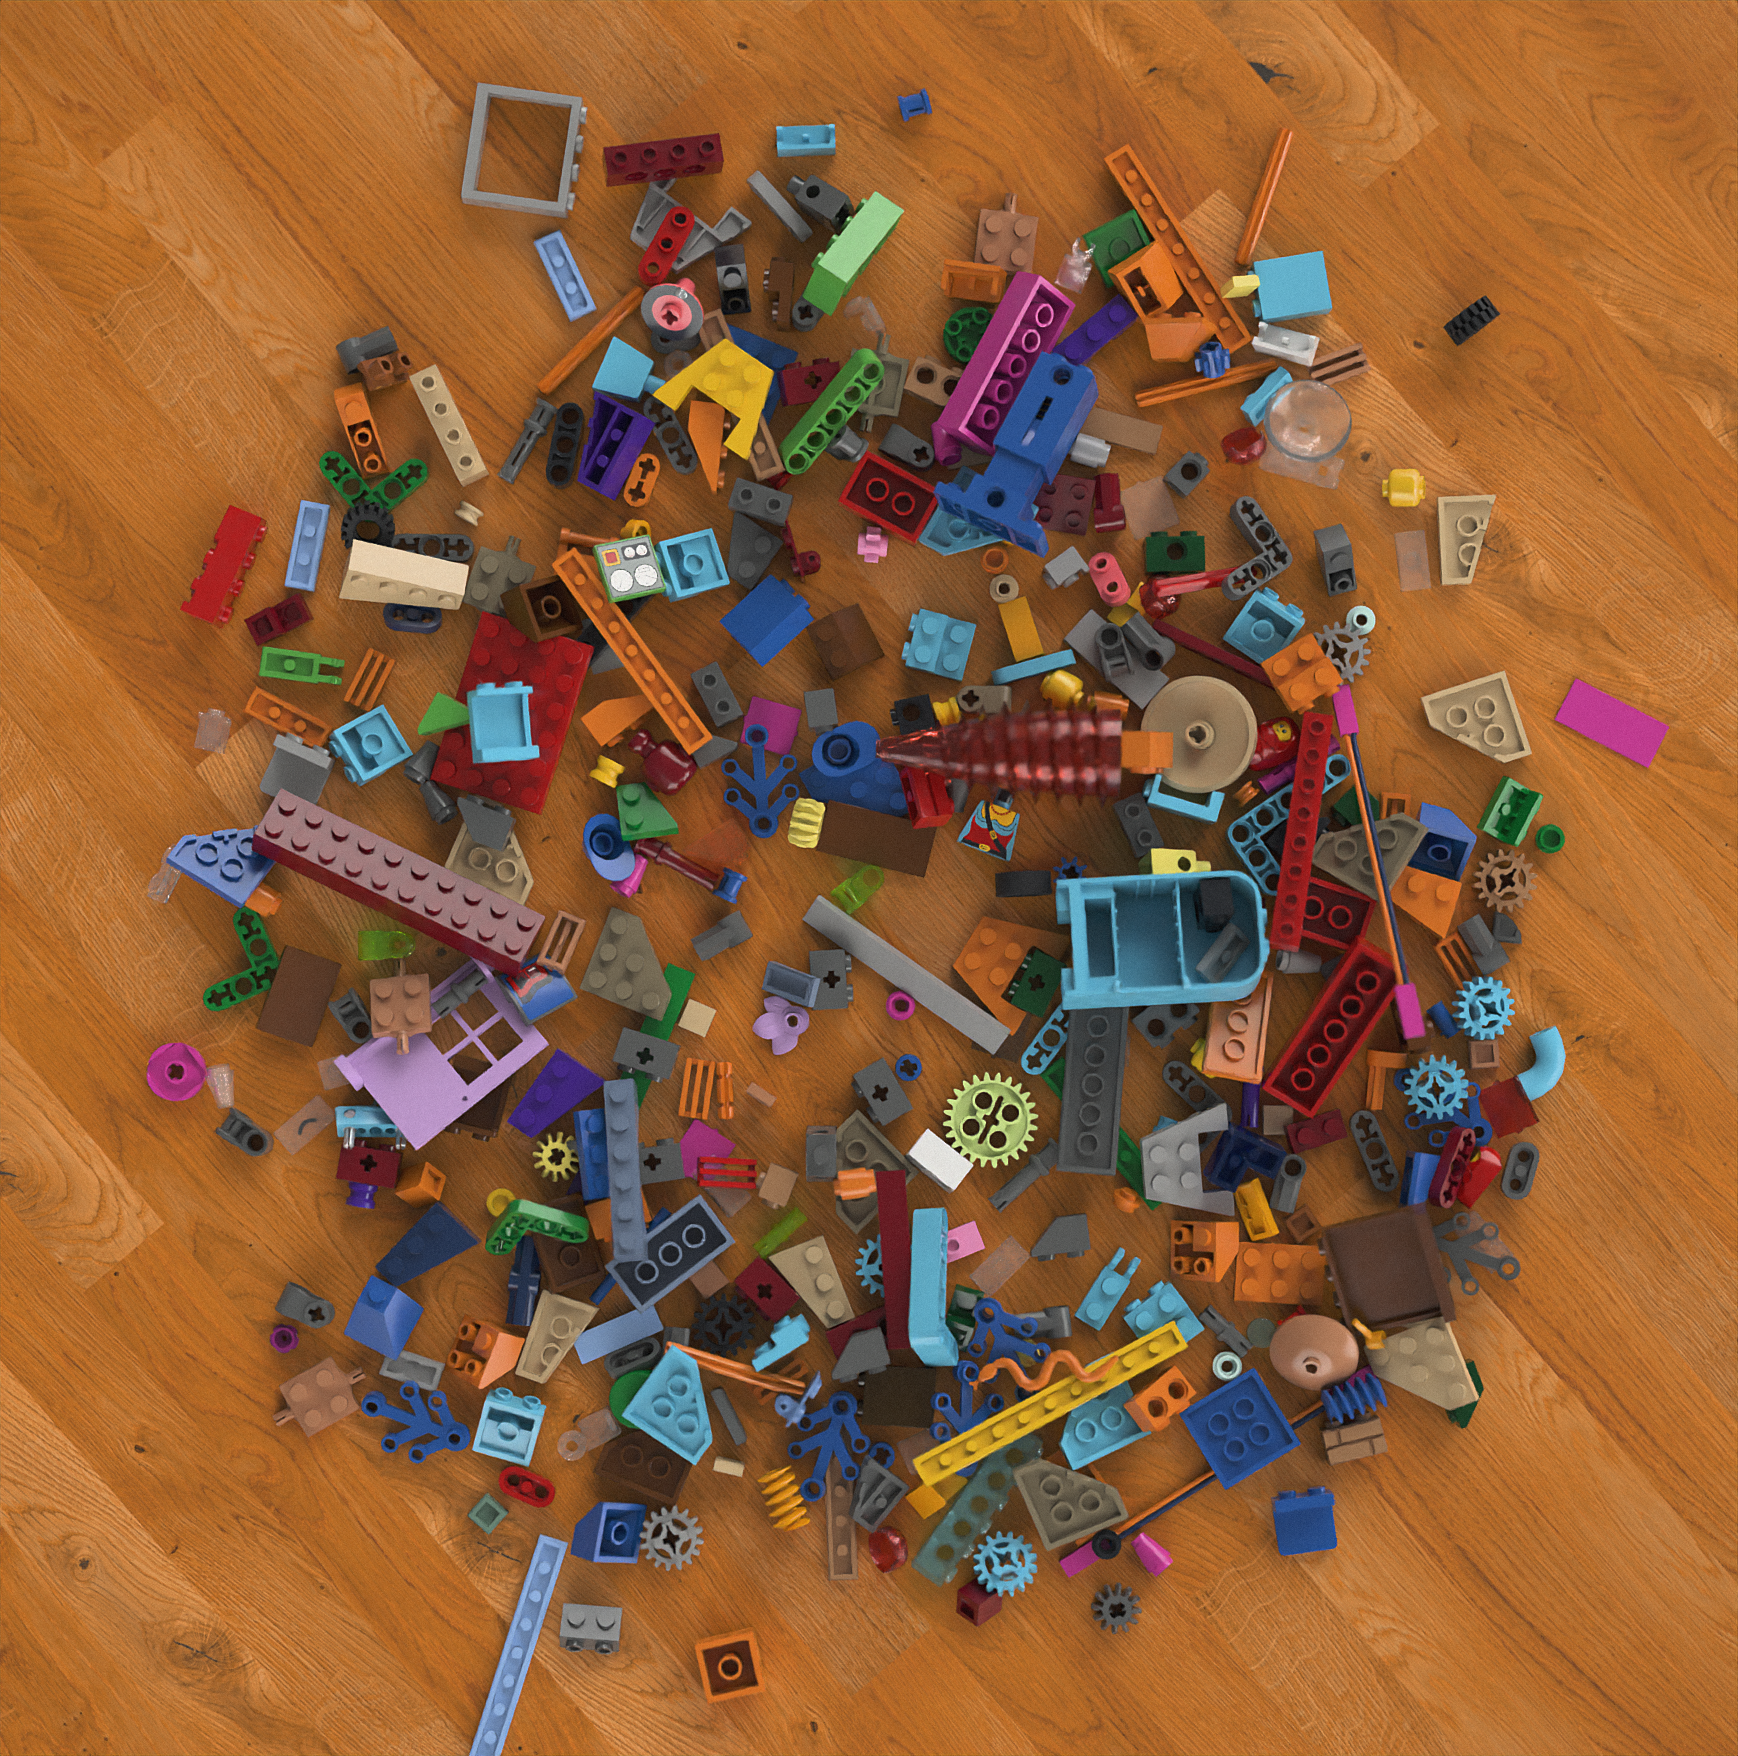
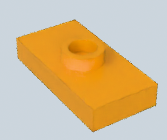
[1231,1178,1279,1242]

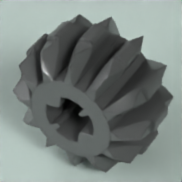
[1091,1582,1142,1634]

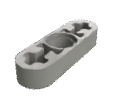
[746,170,813,243]

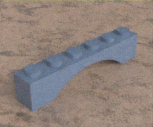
[603,1079,648,1263]

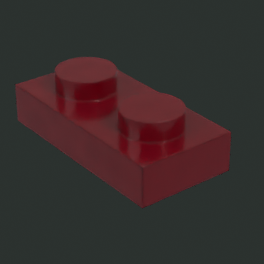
[1283,1109,1348,1154]

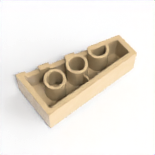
[339,539,469,610]

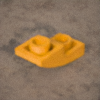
[998,596,1045,664]

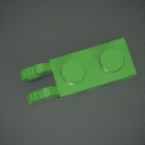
[259,646,345,685]

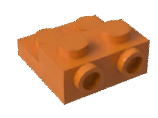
[1260,633,1343,715]

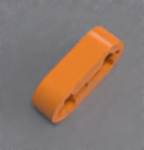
[624,453,661,509]

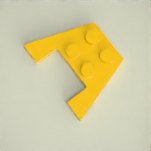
[653,338,774,461]

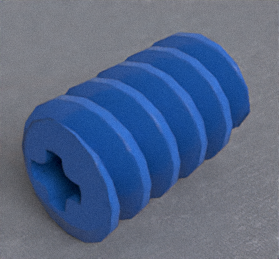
[1321,1373,1388,1424]

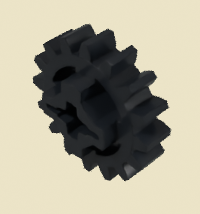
[692,1293,756,1358]

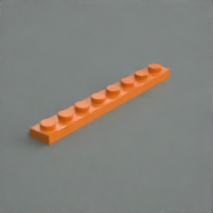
[1103,144,1253,355]
[551,547,713,755]

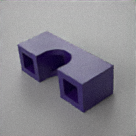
[1052,294,1138,366]

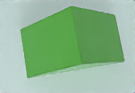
[417,692,470,736]

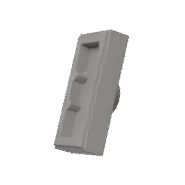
[379,1349,445,1392]

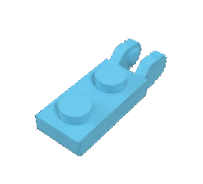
[1074,1247,1141,1331]

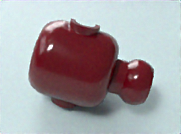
[627,728,698,796]

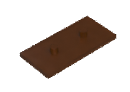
[816,799,937,878]

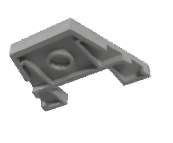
[630,178,752,274]
[1139,1101,1235,1216]

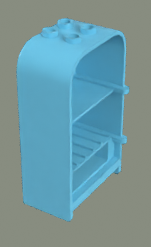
[1055,870,1269,1010]

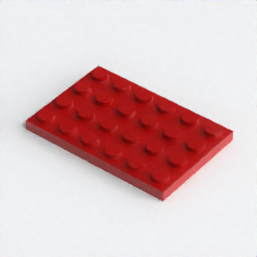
[430,611,594,815]

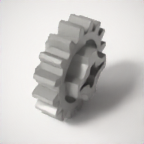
[1313,622,1371,686]
[640,1505,704,1571]

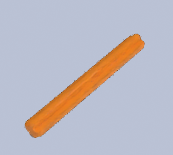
[1234,128,1293,267]
[537,285,646,396]
[1135,358,1277,407]
[663,1341,805,1398]

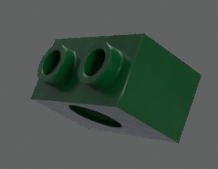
[1144,531,1205,575]

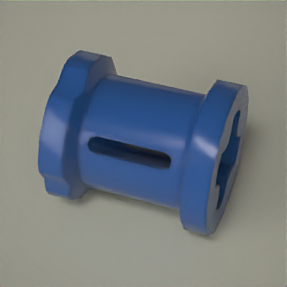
[897,88,932,122]
[712,867,748,904]

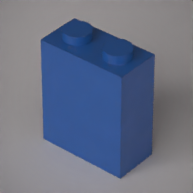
[719,574,814,667]

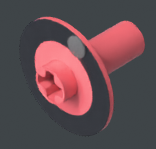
[641,278,704,341]

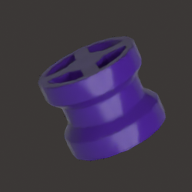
[345,1181,378,1209]

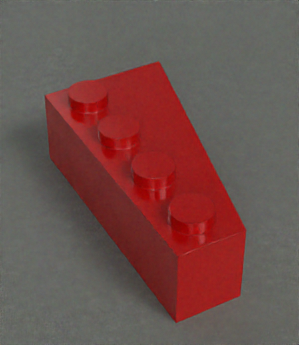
[180,505,268,629]

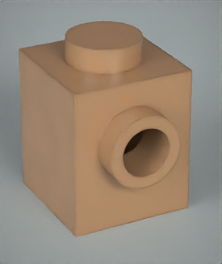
[756,1162,799,1210]

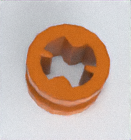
[1231,780,1260,808]

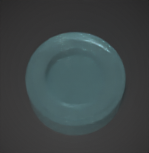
[1246,1318,1276,1348]

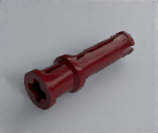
[633,837,720,892]

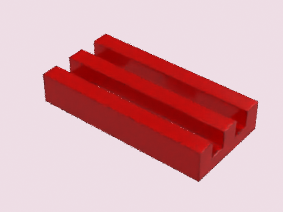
[697,1156,757,1190]

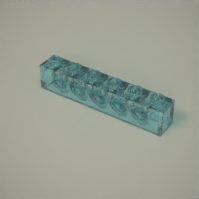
[911,1432,1044,1587]

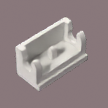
[1252,322,1320,367]
[904,1128,973,1194]

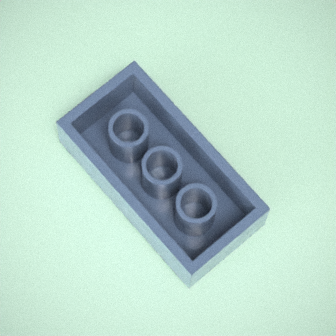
[605,1194,735,1314]

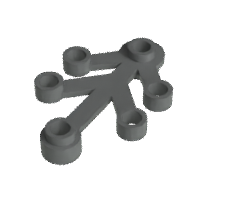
[1432,1211,1520,1296]

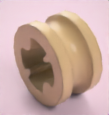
[454,500,484,526]

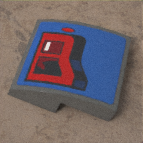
[495,953,578,1027]

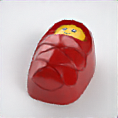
[1248,716,1301,771]
[1456,1146,1502,1209]

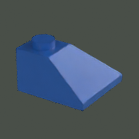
[1406,802,1477,882]
[1398,1150,1441,1208]
[344,1275,424,1361]
[570,1502,647,1563]

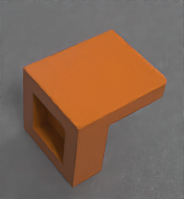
[395,1161,447,1208]

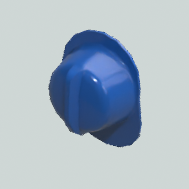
[812,721,881,777]
[582,814,636,881]

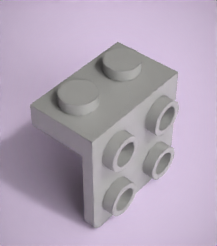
[260,732,336,805]

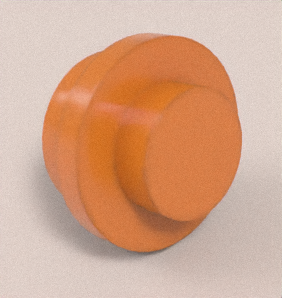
[980,545,1009,574]
[1112,1187,1141,1213]

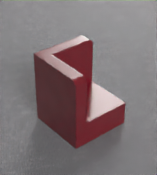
[956,1574,1003,1627]

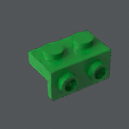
[1476,776,1544,847]

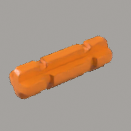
[716,1062,734,1119]

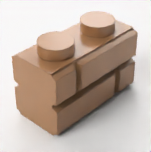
[1319,1411,1388,1466]

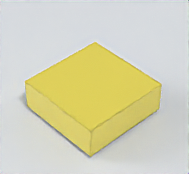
[1220,275,1260,298]

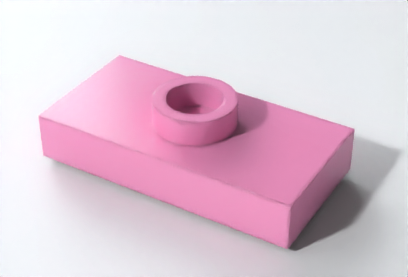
[947,1220,985,1263]

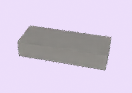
[1063,609,1169,711]

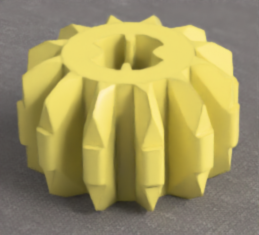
[788,798,825,848]
[532,1132,579,1182]

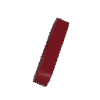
[1428,1126,1476,1208]

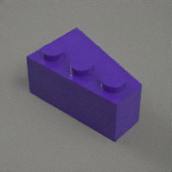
[577,391,655,501]
[507,1048,607,1138]

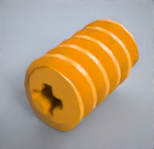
[757,1465,810,1532]

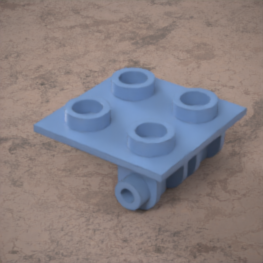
[775,1370,822,1427]

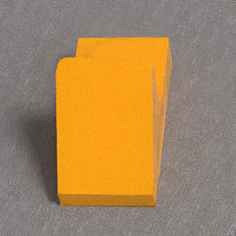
[905,1473,969,1519]

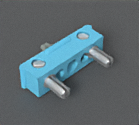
[335,1100,406,1150]

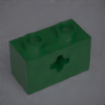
[1007,950,1068,1018]

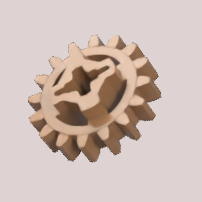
[1472,849,1537,913]

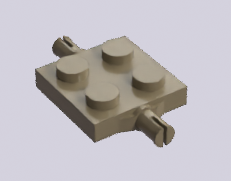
[845,333,909,433]
[462,535,536,629]

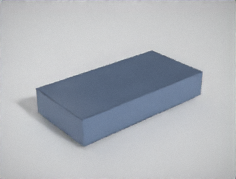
[762,961,821,1007]

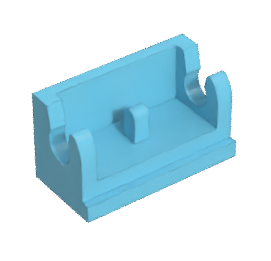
[776,124,836,157]

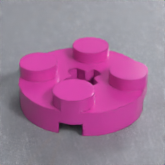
[147,1043,208,1101]

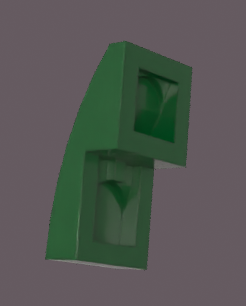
[945,1284,985,1352]

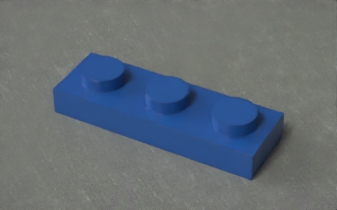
[573,1108,610,1200]

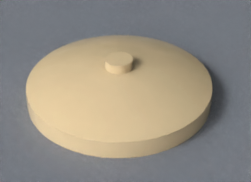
[1141,676,1258,793]

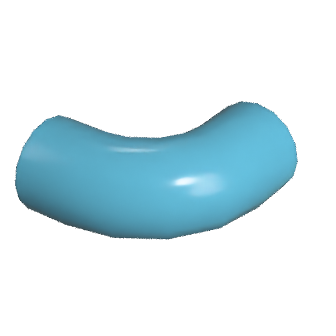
[1514,1025,1566,1103]

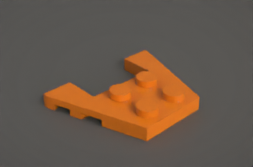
[952,916,1072,1036]

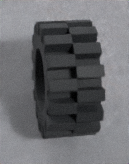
[1443,295,1500,346]
[341,501,395,549]

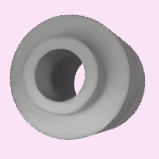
[1068,433,1111,468]

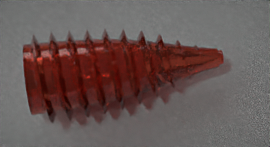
[876,696,1121,810]

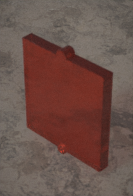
[1479,1075,1540,1138]

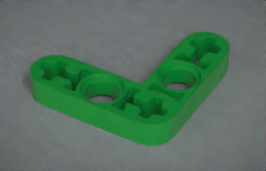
[319,451,429,524]
[203,907,280,1012]
[485,1199,590,1255]

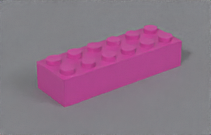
[937,271,1076,457]

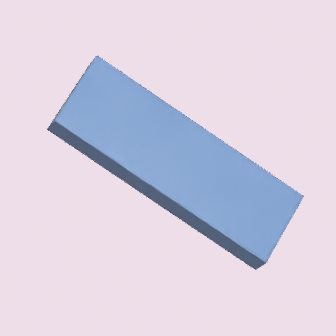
[533,229,597,322]
[284,500,331,592]
[574,1304,664,1365]

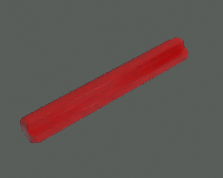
[1151,565,1257,598]

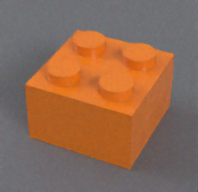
[694,1627,766,1704]

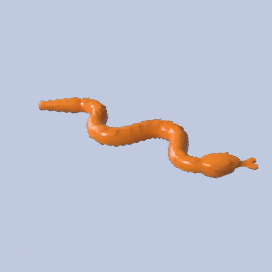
[969,1350,1119,1391]

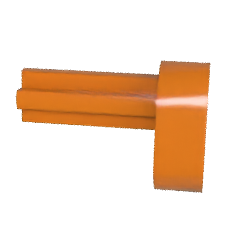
[1365,1049,1408,1110]

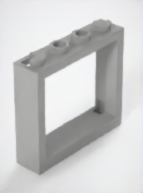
[461,82,588,218]

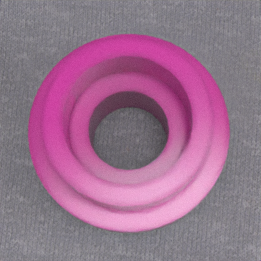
[886,991,915,1020]

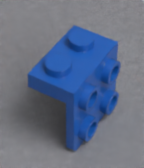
[1271,1486,1337,1556]

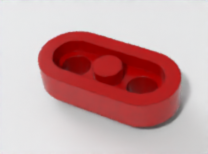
[498,1465,556,1508]

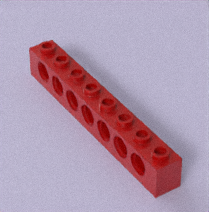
[1269,711,1334,952]

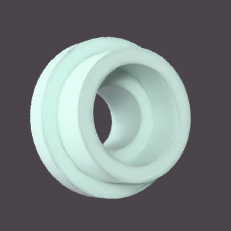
[1346,606,1376,635]
[1212,1351,1242,1381]

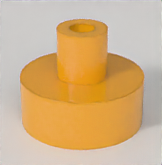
[620,519,651,539]

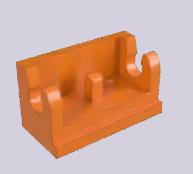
[941,259,1007,304]

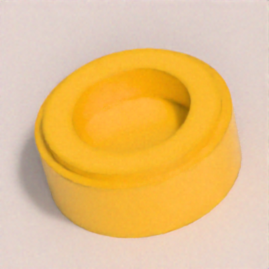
[486,1188,516,1218]

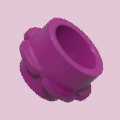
[270,1324,299,1353]

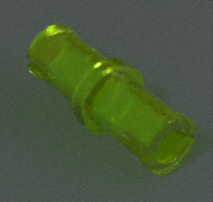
[752,1206,808,1259]

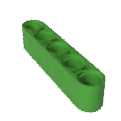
[778,349,885,475]

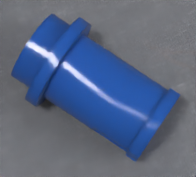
[1426,1000,1461,1039]

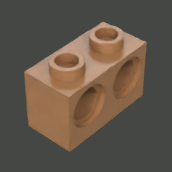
[903,355,964,410]

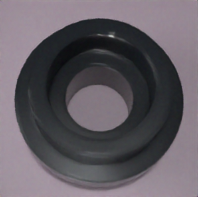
[1092,1529,1121,1560]

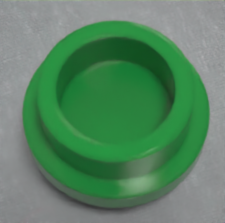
[1535,824,1565,854]

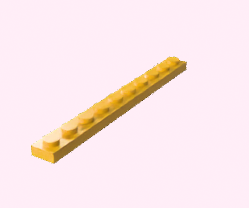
[912,1320,1188,1488]

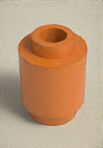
[1085,690,1129,723]
[244,882,284,918]
[833,1167,877,1201]

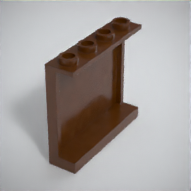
[1317,1202,1457,1343]

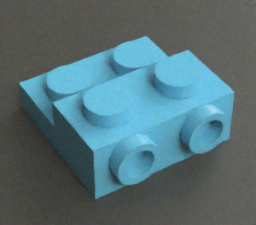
[653,528,730,603]
[1222,587,1305,664]
[901,608,976,682]
[328,705,413,787]
[1122,1281,1205,1343]
[751,1314,811,1372]
[472,1387,546,1467]

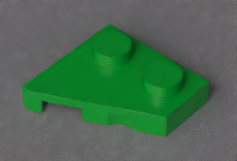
[616,782,679,842]

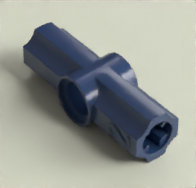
[506,1235,542,1326]

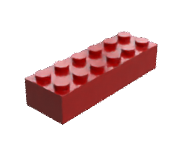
[1262,934,1409,1119]

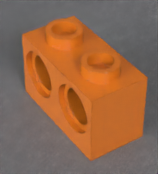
[1122,1365,1196,1433]

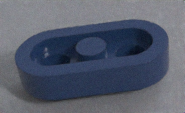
[383,603,442,634]

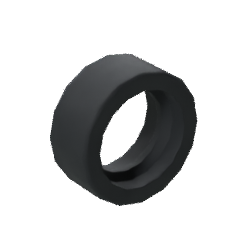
[995,870,1052,897]

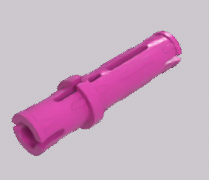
[1257,733,1341,795]

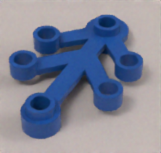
[721,724,800,838]
[1393,1068,1492,1147]
[967,1297,1051,1402]
[929,1360,1004,1477]
[361,1380,471,1463]
[787,1391,871,1502]

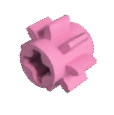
[857,526,888,563]

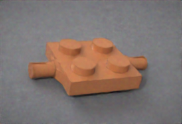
[973,193,1038,293]
[370,958,432,1055]
[273,1356,367,1437]

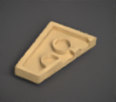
[1436,495,1496,586]
[768,1235,855,1328]
[515,1289,600,1383]

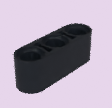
[546,403,585,490]

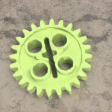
[943,1072,1038,1168]

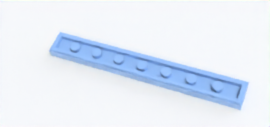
[469,1534,568,1756]

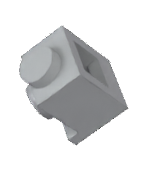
[1042,546,1090,590]

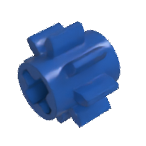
[1194,342,1231,378]
[1052,856,1087,883]

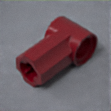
[1093,473,1126,533]

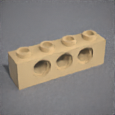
[409,364,489,487]

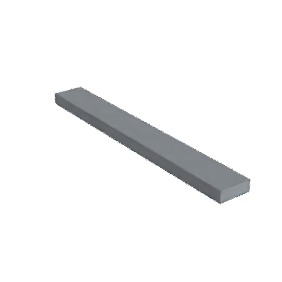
[802,895,1011,1055]

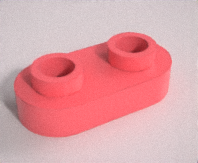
[1088,552,1131,607]

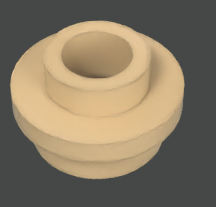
[989,574,1019,604]

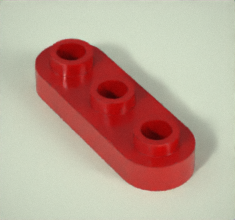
[638,206,695,287]

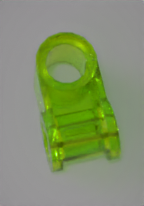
[829,865,885,915]
[358,931,416,961]

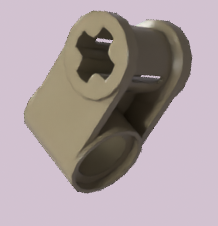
[955,685,1012,717]

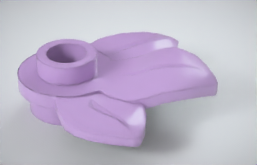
[752,996,809,1055]

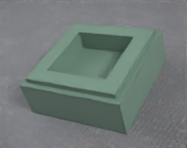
[467,1492,509,1535]

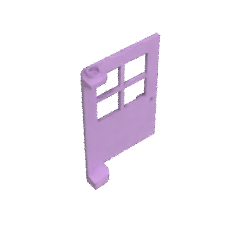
[333,957,549,1151]

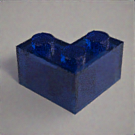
[1203,1121,1287,1193]

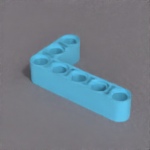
[1225,754,1351,896]
[909,1207,959,1367]

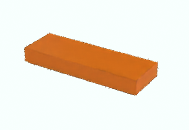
[242,686,334,749]

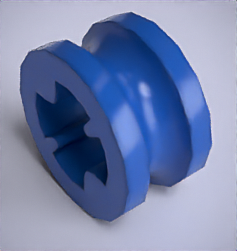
[896,1054,922,1081]
[868,1442,895,1469]

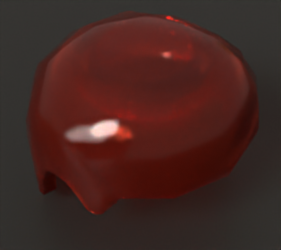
[1220,426,1267,466]
[1139,573,1182,620]
[868,1526,909,1573]

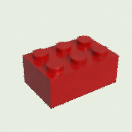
[838,450,938,548]
[1301,876,1377,952]

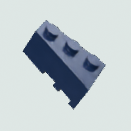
[375,1201,482,1287]

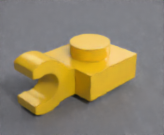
[1106,581,1151,627]

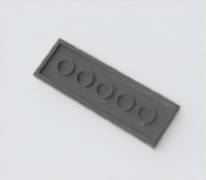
[1056,1006,1129,1176]

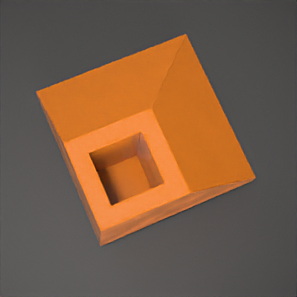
[1145,312,1216,363]
[1170,1220,1239,1282]
[444,1314,525,1389]

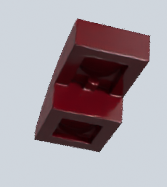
[244,593,314,646]

